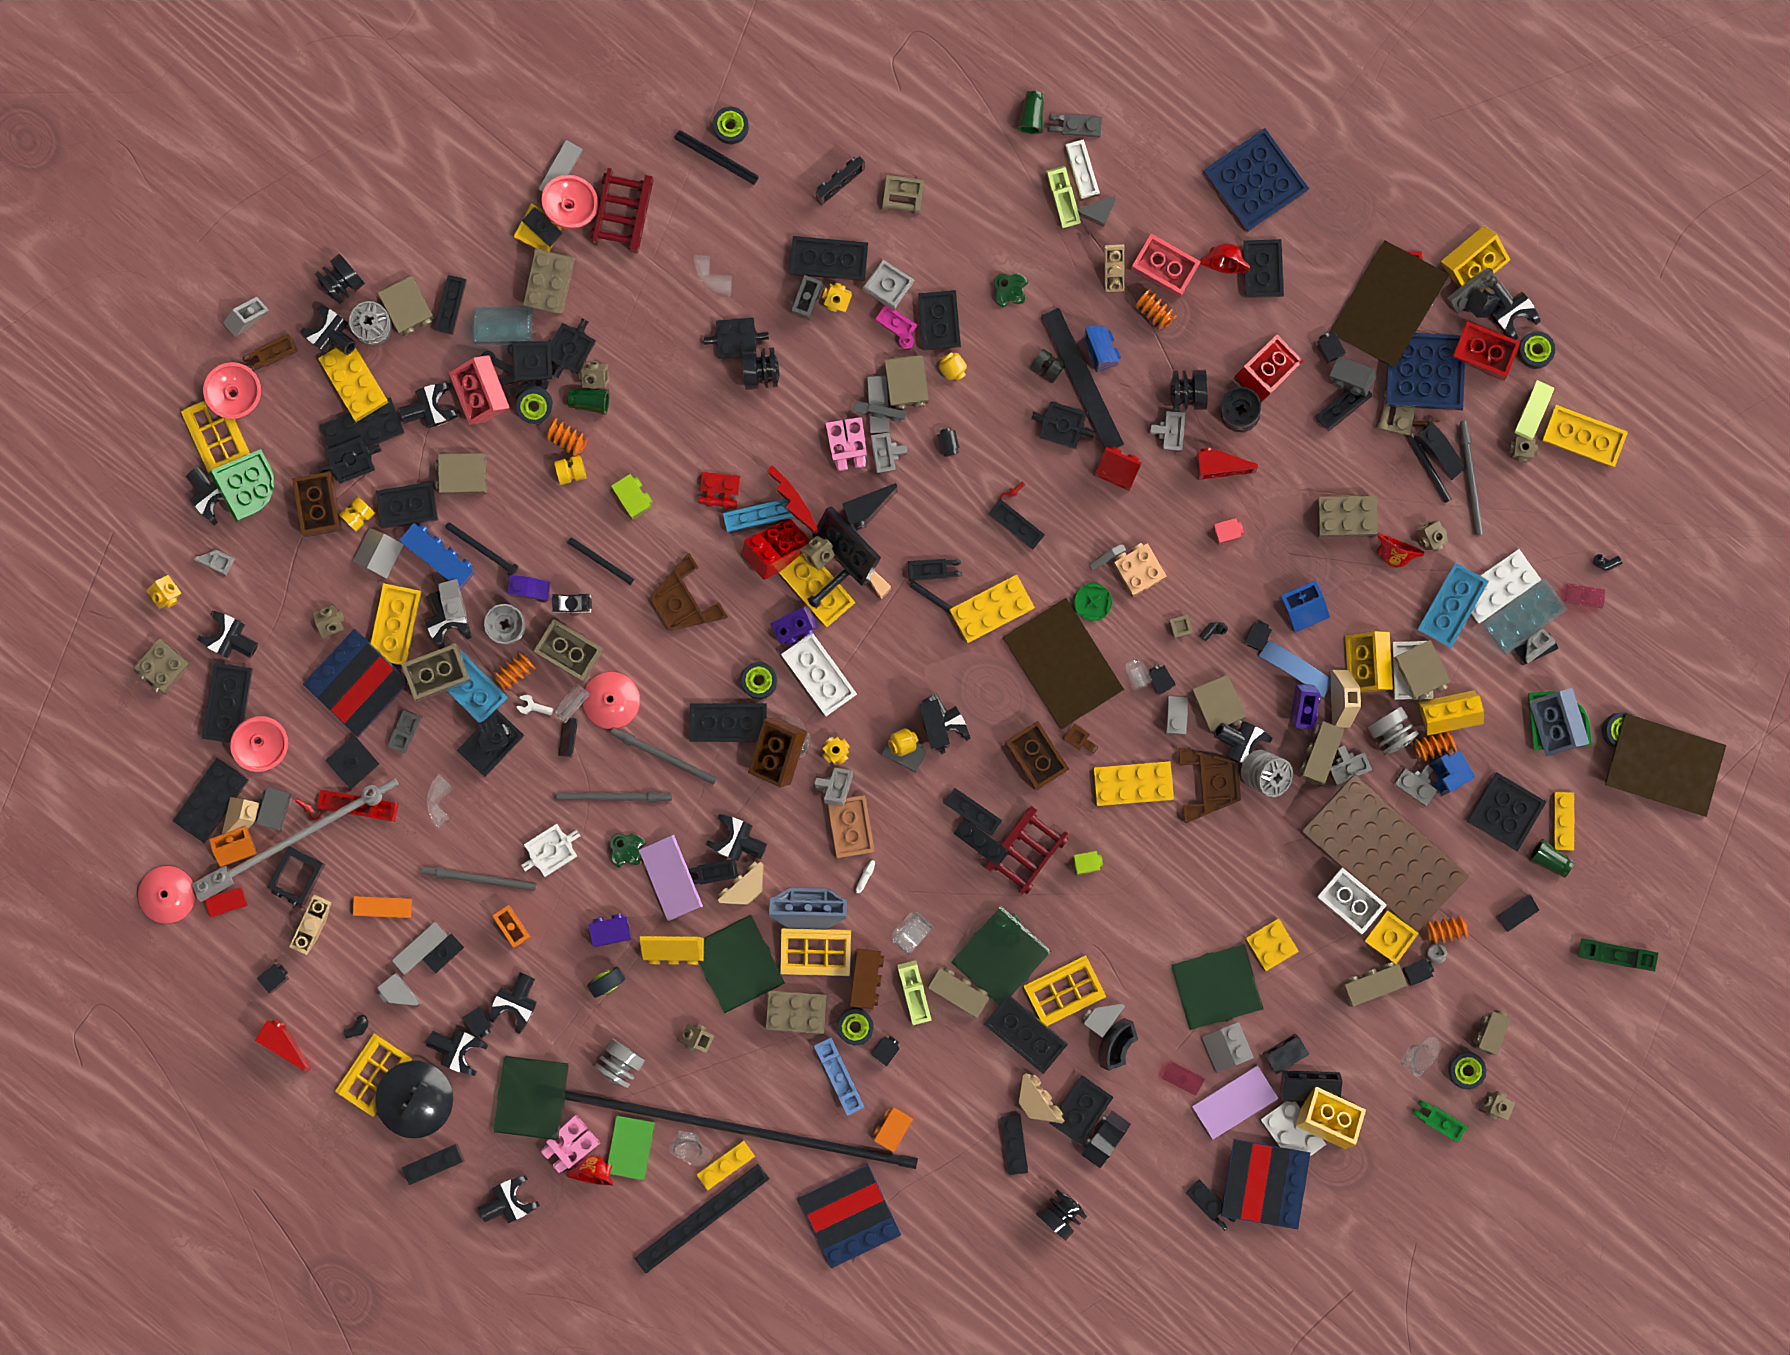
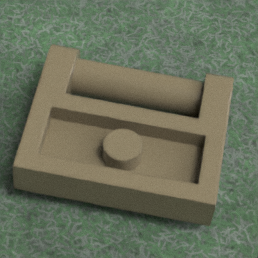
[882,175,924,214]
[1376,391,1416,436]

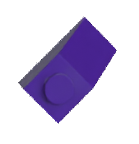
[508,575,550,601]

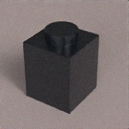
[1466,287,1500,318]
[1317,332,1346,364]
[1244,621,1272,652]
[1147,664,1176,696]
[1402,959,1435,986]
[257,964,289,994]
[463,1007,493,1038]
[872,1036,900,1066]

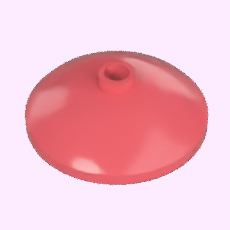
[541,175,598,229]
[203,362,261,419]
[582,672,640,729]
[230,716,288,772]
[138,866,196,924]

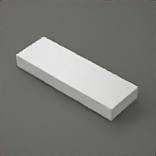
[1065,139,1100,200]

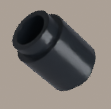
[937,428,960,457]

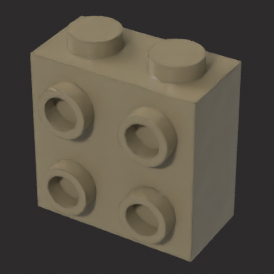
[134,638,191,694]
[1473,1010,1511,1055]

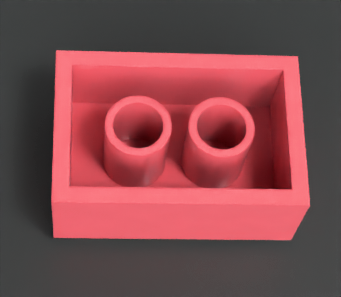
[1131,234,1201,298]
[449,355,509,425]

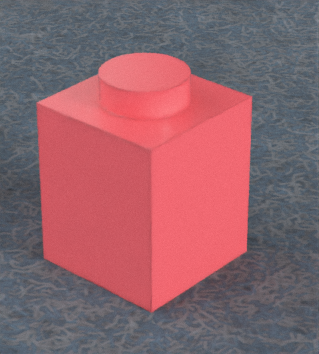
[1213,518,1244,545]

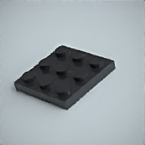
[1467,772,1546,852]

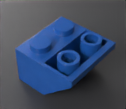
[1279,580,1330,633]

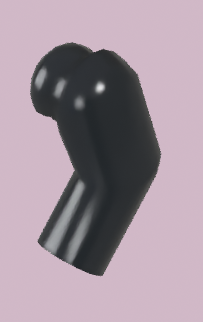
[1593,554,1623,571]
[1199,622,1228,641]
[344,1015,369,1039]

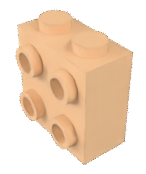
[1114,543,1167,597]

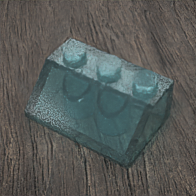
[474,307,533,346]

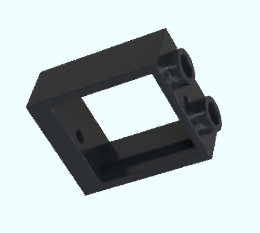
[919,697,950,752]
[268,846,326,907]

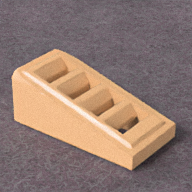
[869,571,891,600]

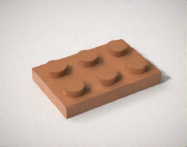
[828,795,875,859]

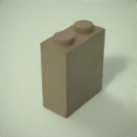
[378,276,435,336]
[885,355,929,410]
[435,453,487,495]
[1394,640,1451,700]
[1192,675,1246,733]

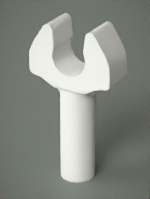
[517,695,553,715]

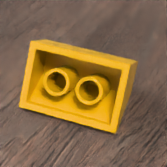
[1441,225,1510,288]
[1345,631,1393,692]
[1418,690,1484,736]
[640,936,704,965]
[1296,1087,1366,1149]

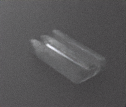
[553,683,590,723]

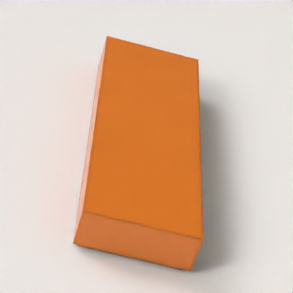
[353,896,412,918]

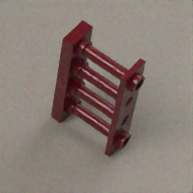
[590,168,654,253]
[985,806,1069,896]

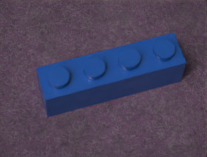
[399,523,475,590]

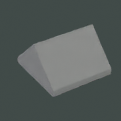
[352,528,404,579]

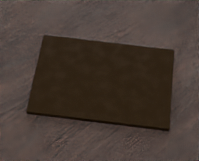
[1330,240,1449,368]
[1003,598,1124,729]
[1605,713,1726,817]

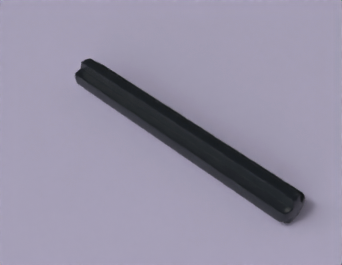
[675,130,759,185]

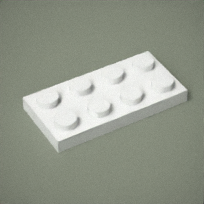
[1471,549,1541,624]
[781,634,857,717]

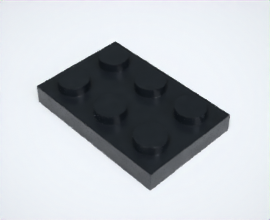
[816,156,865,205]
[1243,239,1284,298]
[918,290,961,351]
[376,482,439,529]
[457,709,525,777]
[1049,1075,1114,1145]

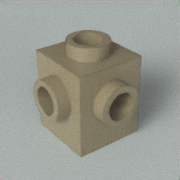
[579,361,609,390]
[1509,435,1538,463]
[1416,521,1449,552]
[800,536,835,570]
[313,605,345,638]
[680,1023,715,1053]
[1480,1091,1515,1121]

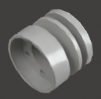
[349,301,393,346]
[484,604,526,645]
[1367,707,1419,756]
[1241,749,1293,797]
[594,1039,646,1088]

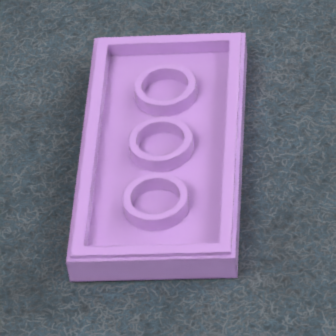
[639,835,703,921]
[1192,1065,1278,1140]

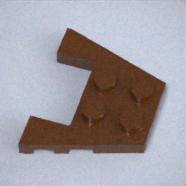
[650,553,728,631]
[1178,748,1241,823]

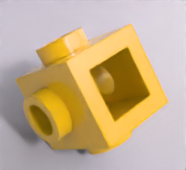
[821,283,852,312]
[147,575,182,609]
[822,737,850,765]

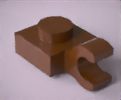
[1064,723,1098,754]

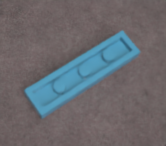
[723,499,794,533]

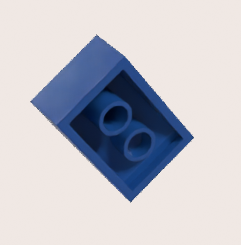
[1083,326,1121,372]

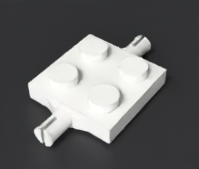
[521,824,581,877]

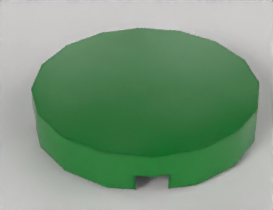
[1074,583,1112,621]

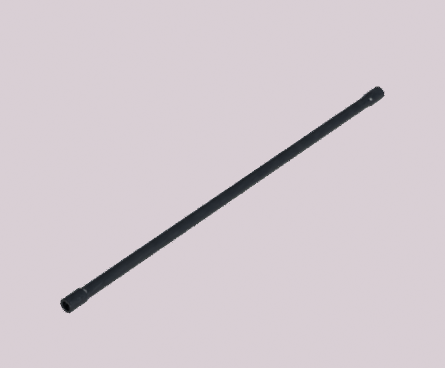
[536,1084,918,1169]

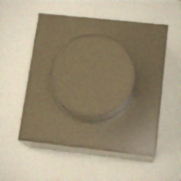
[1169,615,1193,639]

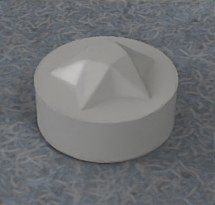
[1427,944,1447,964]

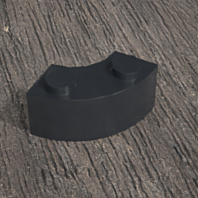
[1099,1018,1138,1071]
[1082,1111,1131,1168]

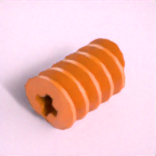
[1135,289,1178,330]
[547,418,589,456]
[493,652,536,693]
[1414,731,1457,763]
[1426,916,1468,945]

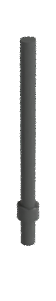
[1460,421,1483,535]
[610,728,717,785]
[556,791,672,803]
[421,867,536,891]

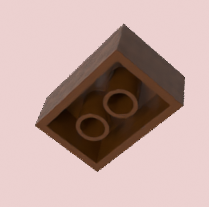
[292,472,342,537]
[748,717,807,788]
[1005,721,1069,791]
[850,948,884,1010]

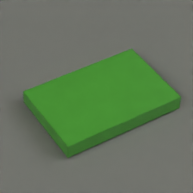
[608,1116,655,1180]

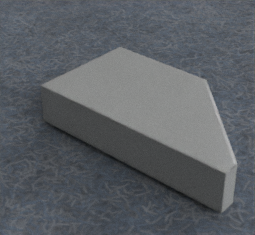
[1090,544,1126,570]
[194,550,235,576]
[1525,628,1555,663]

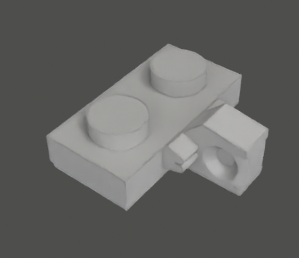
[1149,411,1185,452]
[871,433,908,474]
[1330,745,1372,785]
[1394,765,1437,806]
[814,767,853,807]

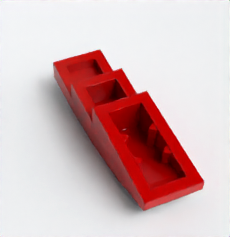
[767,465,818,534]
[317,789,399,822]

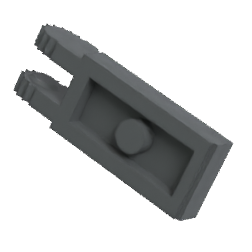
[1048,114,1102,137]
[1447,267,1498,314]
[853,402,907,423]

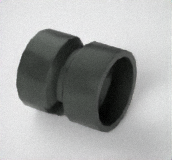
[1030,349,1066,384]

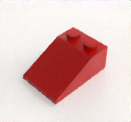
[1453,321,1520,381]
[1235,334,1303,403]
[1195,447,1258,480]
[254,1019,312,1071]

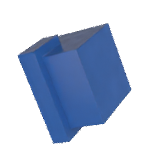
[1429,751,1476,796]

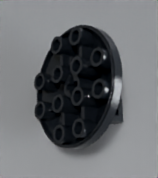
[375,1060,453,1138]

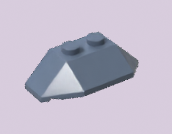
[769,888,847,929]

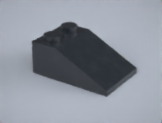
[842,483,898,531]

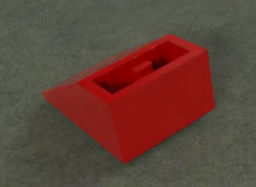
[1095,446,1142,491]
[741,518,810,580]

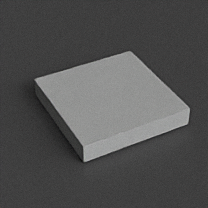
[862,260,915,310]

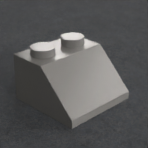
[1202,1022,1254,1073]

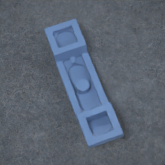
[1258,640,1331,698]
[814,1038,865,1116]

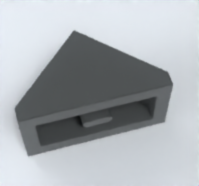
[1078,196,1116,227]

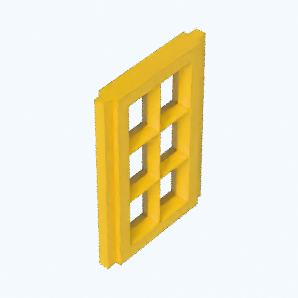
[181,400,250,474]
[781,928,851,976]
[1024,955,1106,1026]
[335,1033,413,1117]

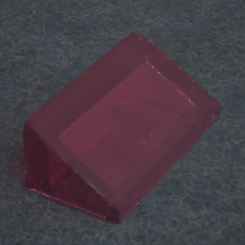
[1564,583,1605,609]
[1162,1061,1205,1096]

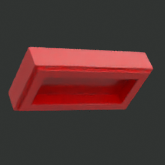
[205,887,248,918]

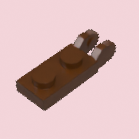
[242,334,298,371]

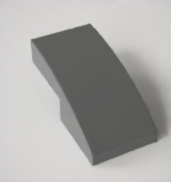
[388,709,422,753]

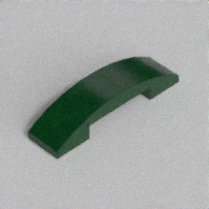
[1578,938,1658,972]

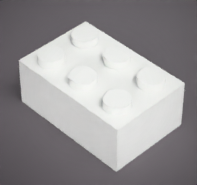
[1316,867,1387,935]

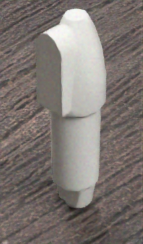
[855,860,875,894]

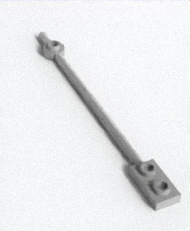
[192,778,399,902]

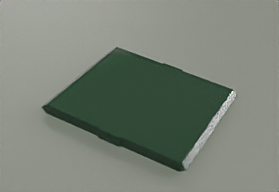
[951,906,1051,1006]
[699,915,785,1013]
[1171,944,1264,1030]
[494,1056,569,1140]

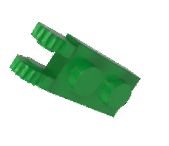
[1412,1100,1468,1143]

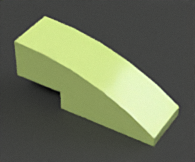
[1046,166,1081,228]
[1514,380,1554,441]
[897,960,932,1025]

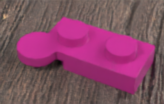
[875,305,917,349]

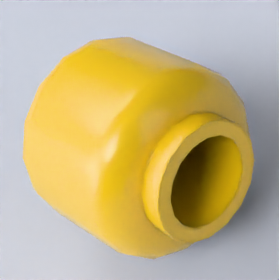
[939,352,967,381]
[888,728,918,756]

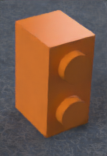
[210,826,257,867]
[492,905,532,949]
[873,1107,913,1152]

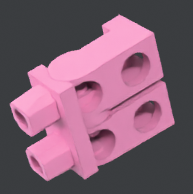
[826,417,867,471]
[541,1115,601,1173]

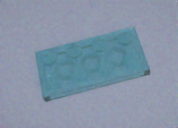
[1483,579,1568,655]

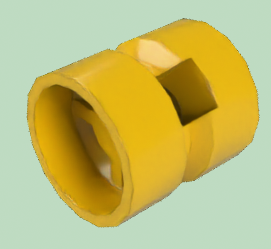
[554,455,587,485]
[339,496,375,532]

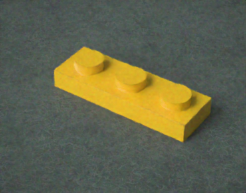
[1554,792,1574,851]
[697,1141,755,1190]

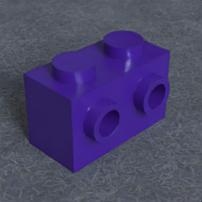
[770,607,818,646]
[1290,684,1321,729]
[588,914,632,947]

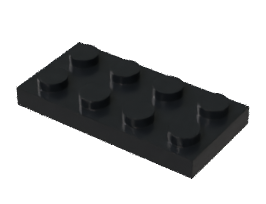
[789,236,868,281]
[320,397,405,448]
[812,506,881,586]
[202,663,253,743]
[690,703,767,742]
[173,758,249,843]
[984,995,1068,1074]

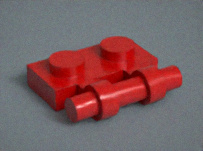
[699,472,741,509]

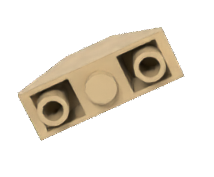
[1104,244,1124,292]
[1330,670,1361,728]
[718,861,764,905]
[289,895,332,955]
[1019,1073,1064,1123]

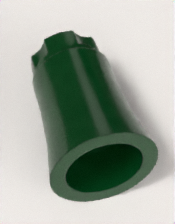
[1017,91,1044,134]
[567,389,610,416]
[1529,839,1574,878]

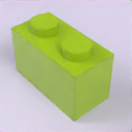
[612,474,653,520]
[1073,851,1103,876]

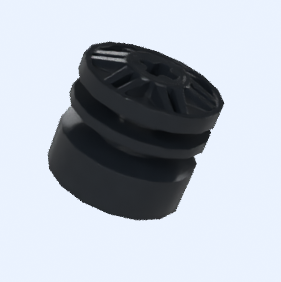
[315,253,365,305]
[742,347,780,390]
[1170,369,1208,411]
[1221,387,1261,433]
[1036,1189,1087,1241]

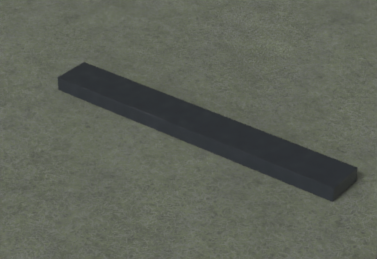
[1042,308,1124,449]
[635,1163,770,1273]

